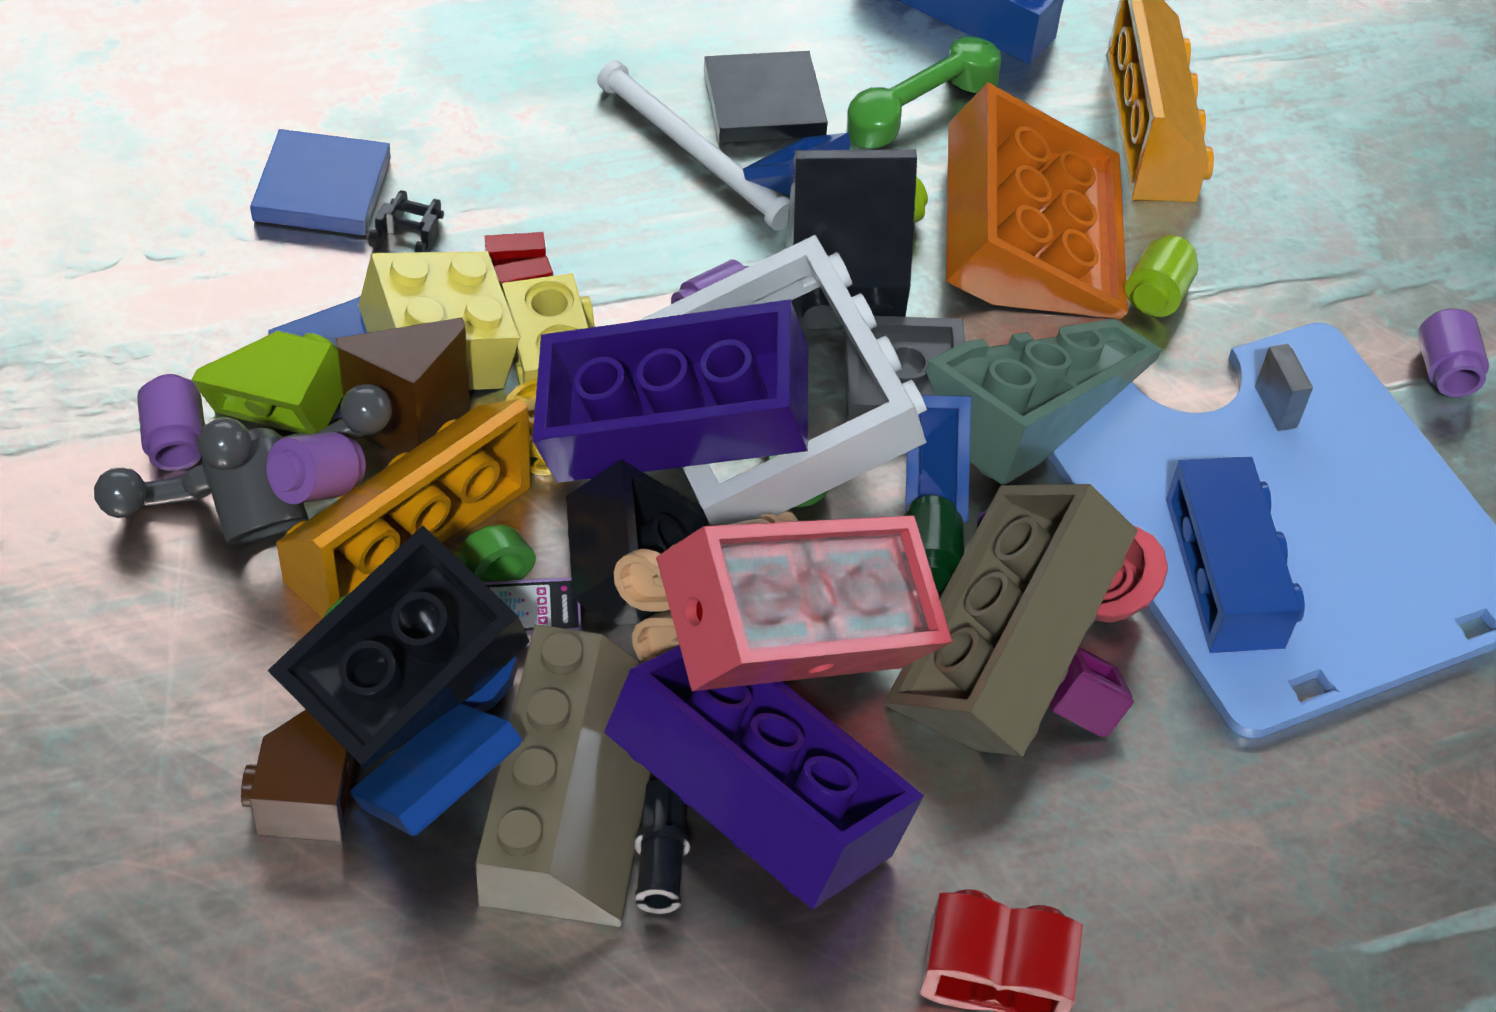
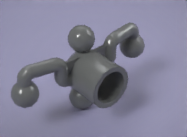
[94,384,392,545]

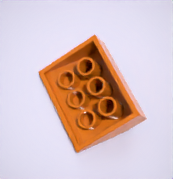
[946,82,1128,319]

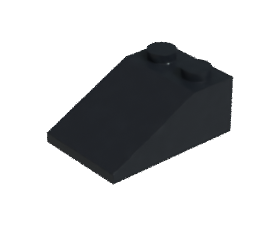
[785,149,917,330]
[267,526,530,769]

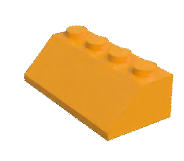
[1106,0,1214,202]
[276,399,530,619]

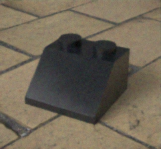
[566,459,711,625]

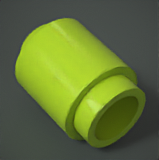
[1125,235,1198,317]

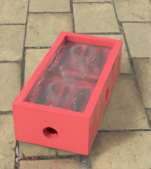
[656,516,952,691]

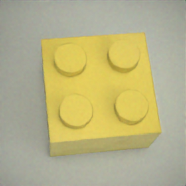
[358,251,520,390]

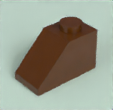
[241,710,357,842]

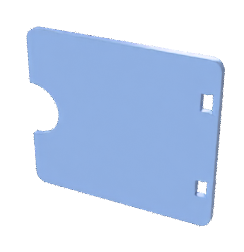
[1048,323,1496,739]

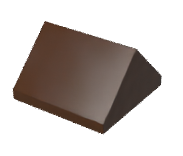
[336,317,470,455]

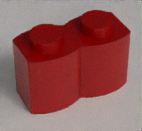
[920,889,1083,1012]

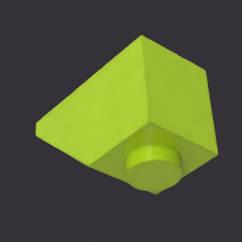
[191,331,343,434]

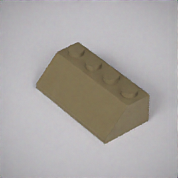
[884,484,1138,757]
[476,624,651,928]

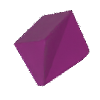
[1049,647,1134,737]

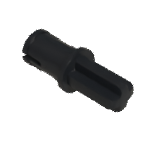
[634,778,690,914]

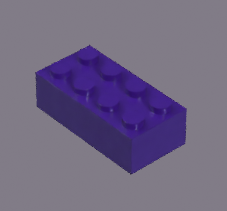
[532,299,808,483]
[604,646,924,910]

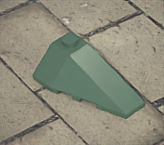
[926,319,1162,485]

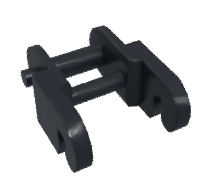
[368,190,444,252]

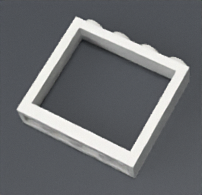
[637,235,927,526]

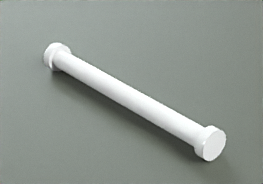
[597,60,790,231]

